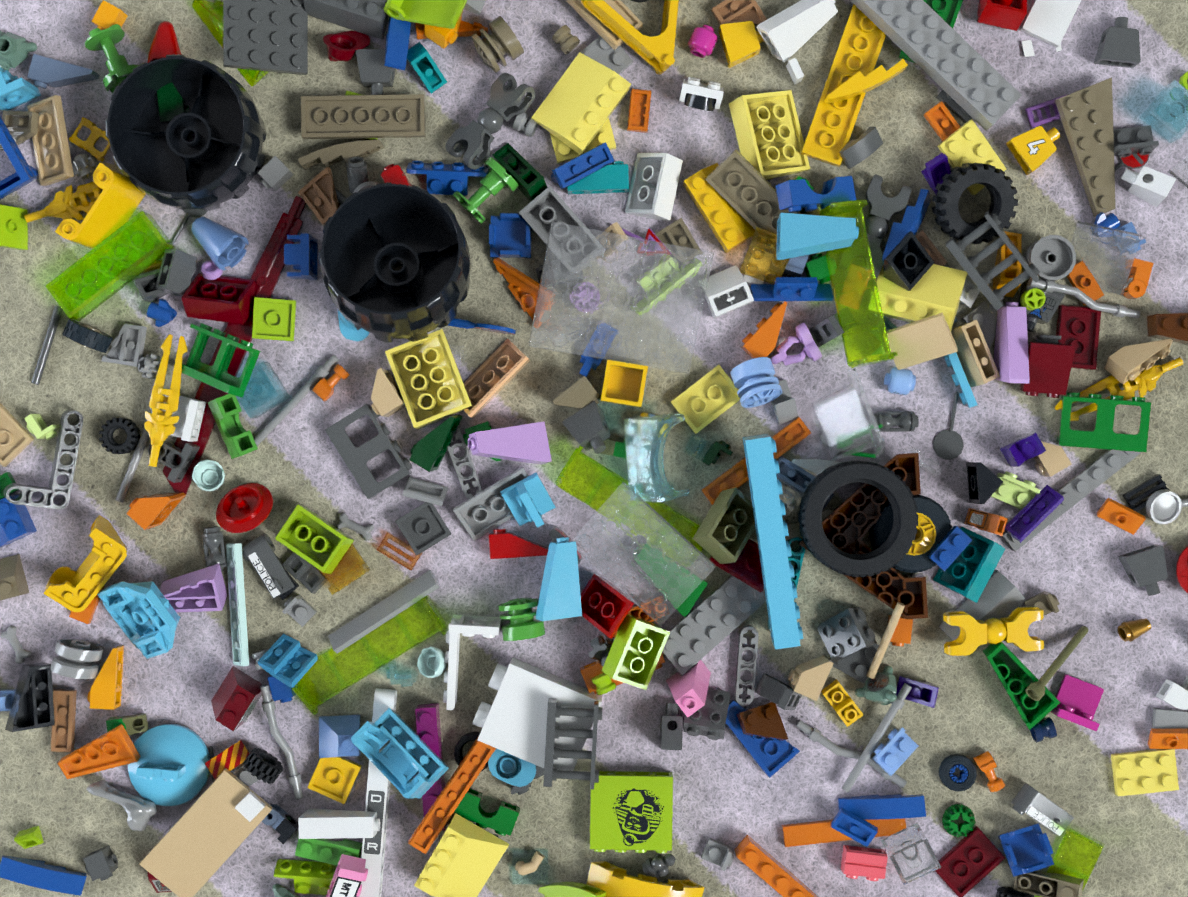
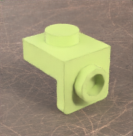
[24,414,60,440]

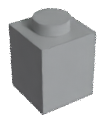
[258,156,294,191]

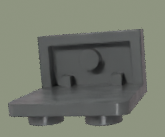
[817,607,877,662]
[683,688,730,740]

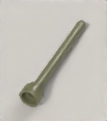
[1025,626,1088,701]

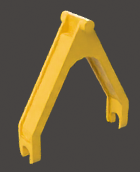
[581,0,679,75]

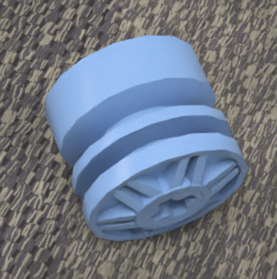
[730,357,782,408]

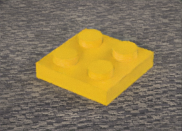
[307,757,362,804]

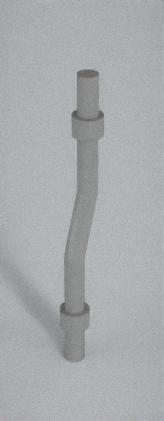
[1028,278,1140,318]
[260,684,303,800]
[796,720,907,788]

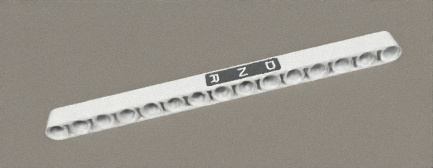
[359,688,397,897]

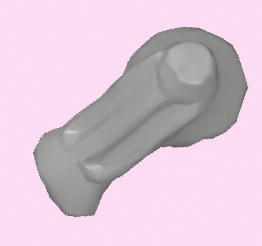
[86,780,157,831]

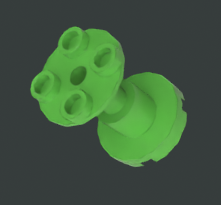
[85,24,138,93]
[453,157,519,224]

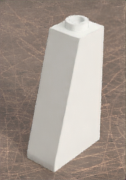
[756,0,838,63]
[298,808,380,839]

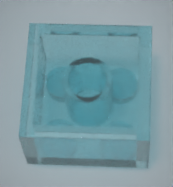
[1139,80,1188,144]
[237,361,290,419]

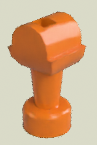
[312,364,350,402]
[973,751,1005,792]

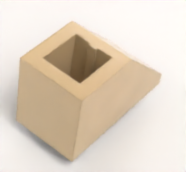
[1033,441,1072,477]

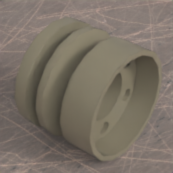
[471,16,524,73]

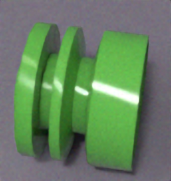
[498,597,545,641]

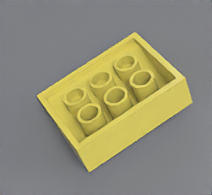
[531,52,631,155]
[729,90,810,180]
[868,264,968,331]
[385,329,472,429]
[414,813,509,897]

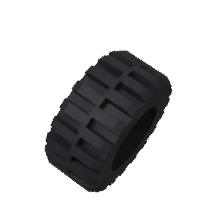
[932,163,1018,244]

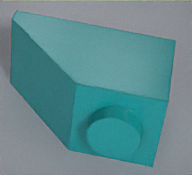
[407,42,447,94]

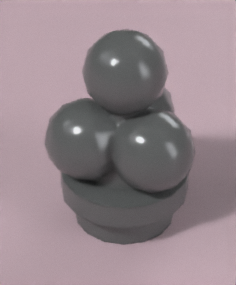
[642,854,676,878]

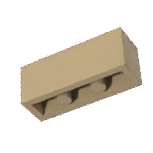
[951,319,1000,387]

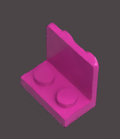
[1051,674,1104,731]

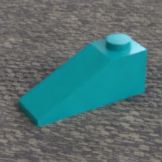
[567,161,629,195]

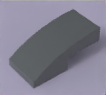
[840,127,883,169]
[282,552,328,594]

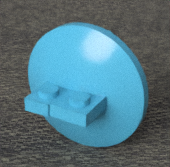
[128,724,210,806]

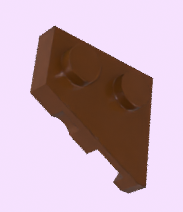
[736,702,788,741]

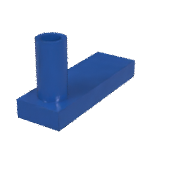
[551,142,614,189]

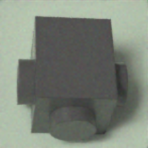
[83,845,118,881]

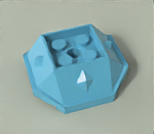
[97,581,180,659]

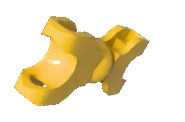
[943,607,1044,656]

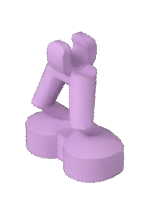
[771,322,822,366]

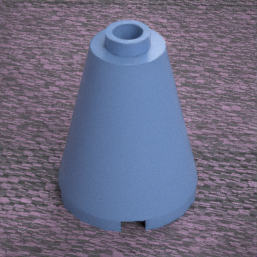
[191,217,249,270]

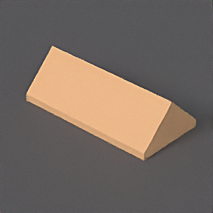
[464,338,530,418]

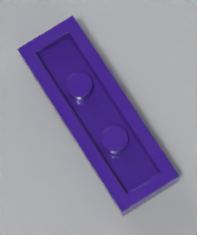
[1005,485,1064,543]

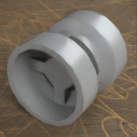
[512,112,539,138]

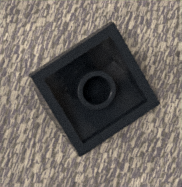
[883,231,935,291]
[966,462,1003,504]

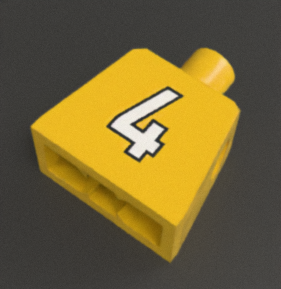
[1006,126,1060,175]

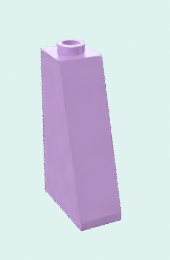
[994,302,1030,384]
[468,422,552,465]

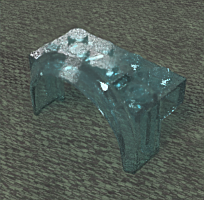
[624,413,690,503]

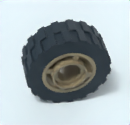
[62,319,113,353]

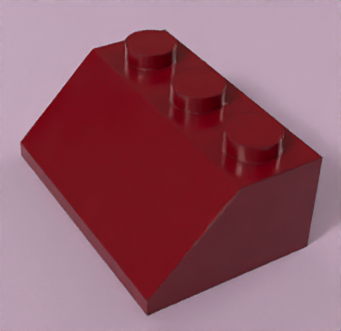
[181,273,256,324]

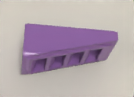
[1025,95,1066,128]

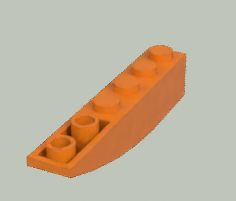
[734,835,818,897]

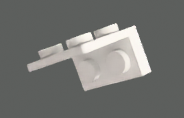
[162,395,206,442]

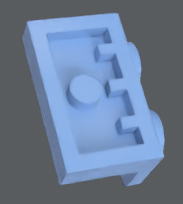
[872,727,918,776]

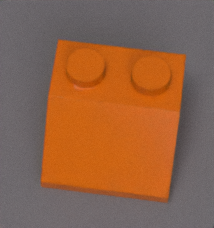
[126,492,186,530]

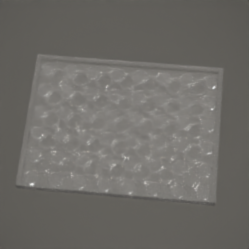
[529,221,714,374]

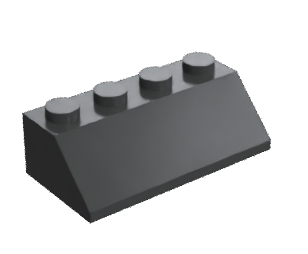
[303,0,389,40]

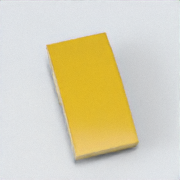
[821,679,863,727]

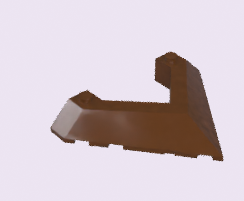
[798,453,928,619]

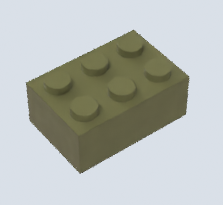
[693,488,755,564]

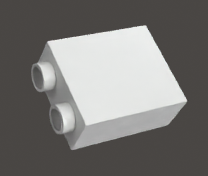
[472,657,602,771]

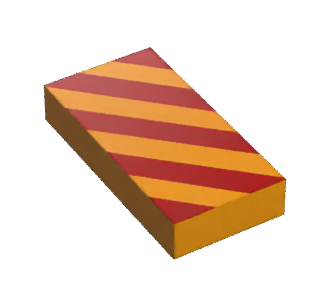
[205,740,249,779]

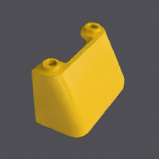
[55,162,145,251]
[43,515,127,612]

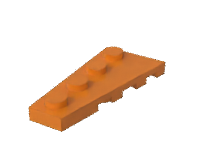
[58,724,140,779]

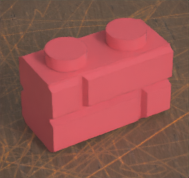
[841,845,888,881]

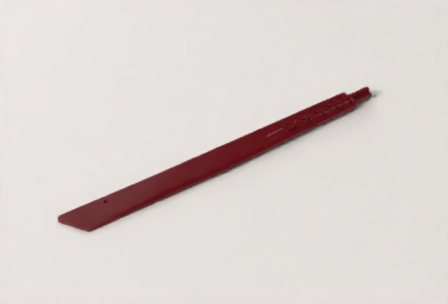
[163,196,306,499]

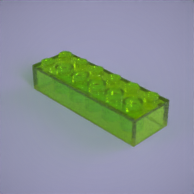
[45,210,175,321]

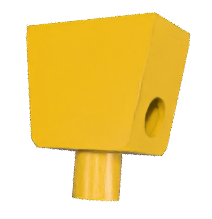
[718,21,764,68]

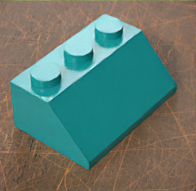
[933,527,1005,603]

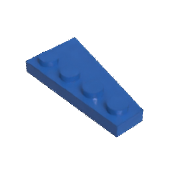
[726,700,800,778]

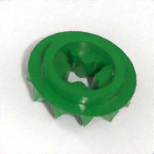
[942,804,976,838]

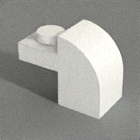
[1156,676,1188,710]

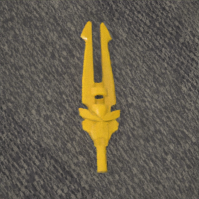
[24,182,146,223]
[144,334,187,467]
[1055,357,1183,421]

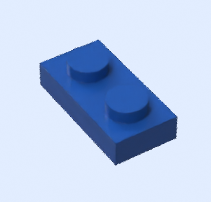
[927,526,972,571]
[831,808,878,847]

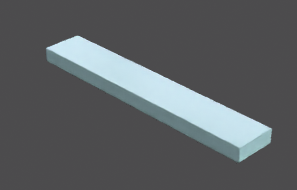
[226,543,249,666]

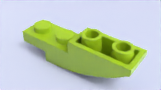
[538,882,606,897]

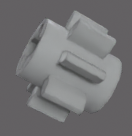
[72,154,98,179]
[138,354,161,379]

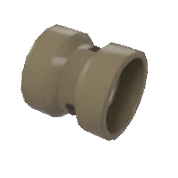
[552,25,580,55]

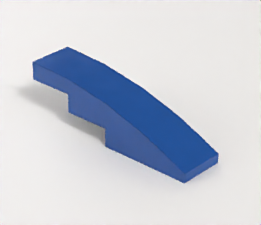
[384,16,411,71]
[882,189,931,264]
[838,794,926,820]
[0,855,87,896]

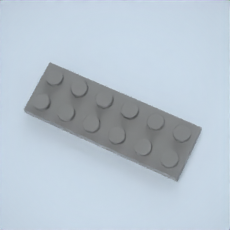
[662,576,766,676]

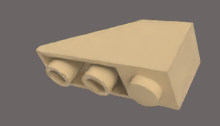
[1105,339,1173,384]

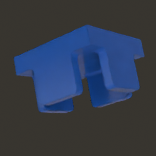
[489,213,532,258]
[284,233,318,280]
[998,823,1054,877]

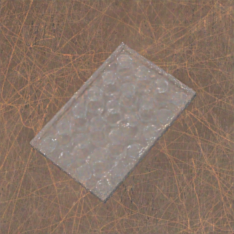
[571,482,716,627]

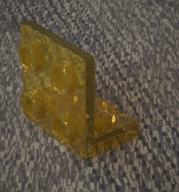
[739,227,790,285]
[322,543,370,595]

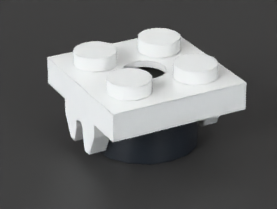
[679,77,724,111]

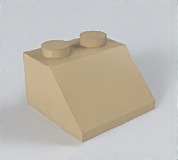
[371,368,406,417]
[787,655,834,701]

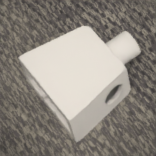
[1121,166,1176,207]

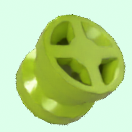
[1020,288,1046,311]
[591,673,616,695]

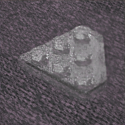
[1071,221,1141,295]

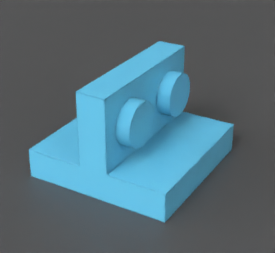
[0,67,41,111]
[500,472,556,528]

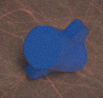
[1090,212,1120,239]
[147,298,177,327]

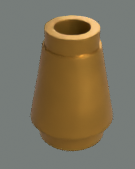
[1117,618,1151,642]

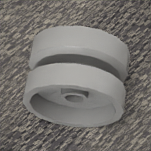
[1023,235,1076,281]
[50,639,103,679]

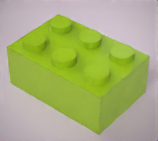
[275,504,354,574]
[602,614,670,690]

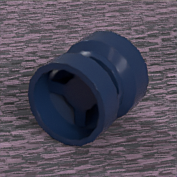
[1030,717,1057,743]

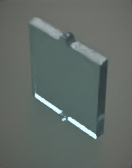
[510,850,550,884]

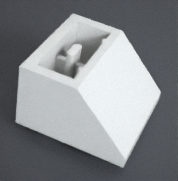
[698,265,754,319]

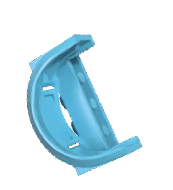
[351,708,449,799]

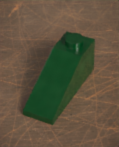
[157,82,190,123]
[492,143,548,201]
[409,414,463,472]

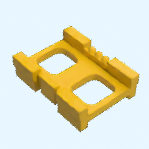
[68,117,111,162]

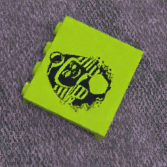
[590,771,673,853]

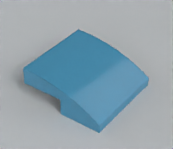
[258,634,318,688]

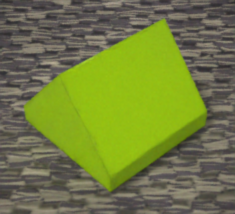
[14,826,44,849]

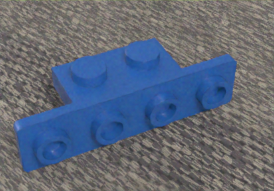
[406,160,490,196]
[750,277,834,301]

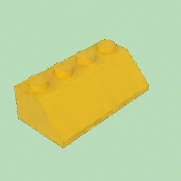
[683,163,758,253]

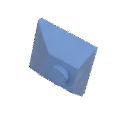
[319,715,361,758]

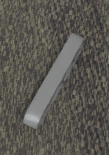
[448,426,483,499]
[735,625,759,706]

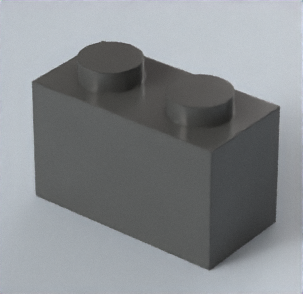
[155,249,197,296]

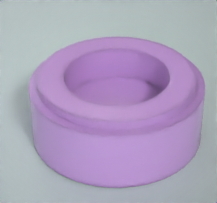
[201,260,223,280]

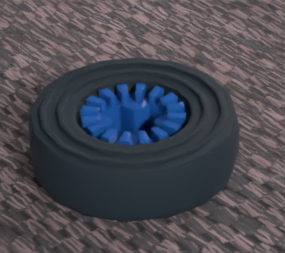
[939,754,977,792]

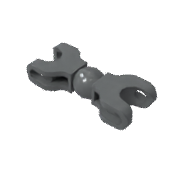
[445,73,536,170]
[838,174,912,281]

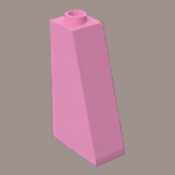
[666,660,711,717]

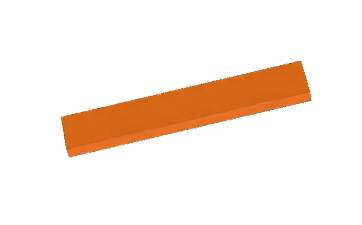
[701,417,811,505]
[408,736,496,855]
[782,818,907,847]

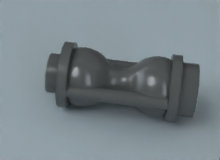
[870,411,919,432]
[202,526,227,572]

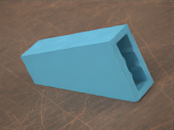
[776,213,859,260]
[536,537,582,621]

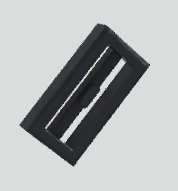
[1123,474,1170,512]

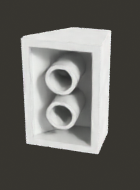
[625,153,683,220]

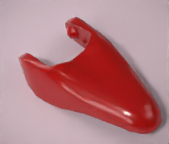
[147,21,181,63]

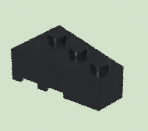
[5,662,55,732]

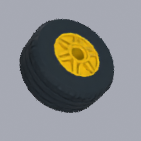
[869,495,952,573]

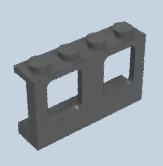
[325,404,413,499]

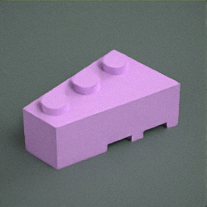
[160,564,227,612]

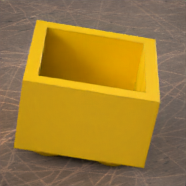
[601,360,648,408]

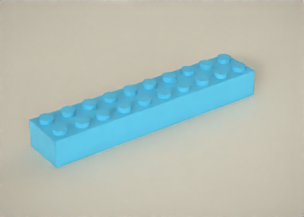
[742,434,803,650]

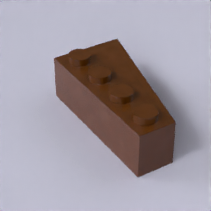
[1147,313,1188,345]

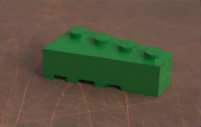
[983,642,1061,730]

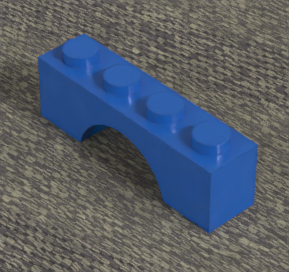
[776,176,856,213]

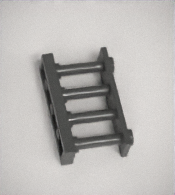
[946,211,1040,311]
[543,698,603,790]

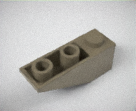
[1014,871,1084,897]

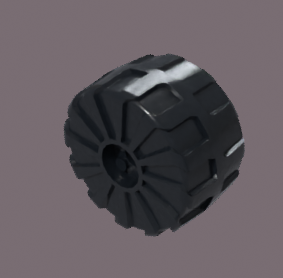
[105,54,266,211]
[319,182,471,343]

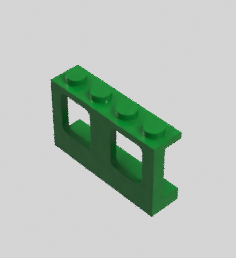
[182,323,260,397]
[1057,392,1151,452]

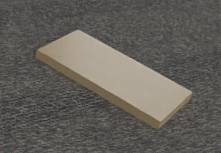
[140,768,273,897]

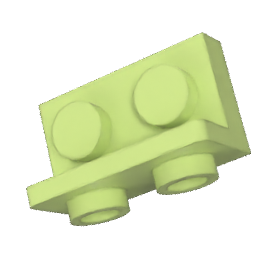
[991,471,1041,510]

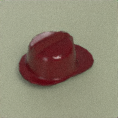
[323,31,371,61]

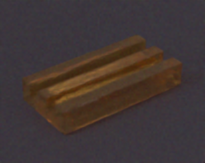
[377,532,422,571]

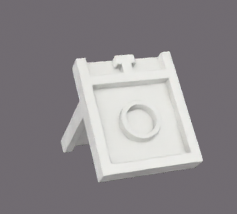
[443,614,502,710]

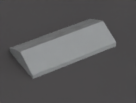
[453,466,529,541]
[939,570,1026,656]

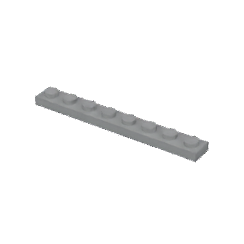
[1002,450,1141,551]

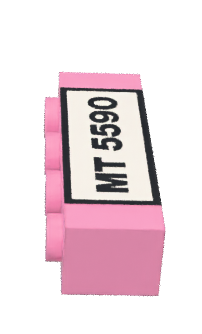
[326,854,368,897]

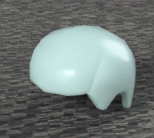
[192,459,225,492]
[417,646,447,678]

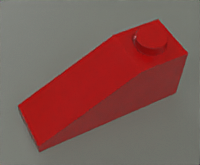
[489,529,548,559]

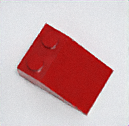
[977,0,1027,31]
[580,574,634,639]

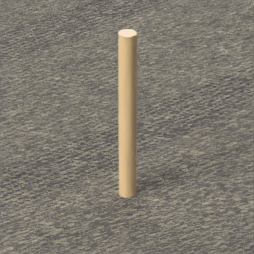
[867,602,905,679]

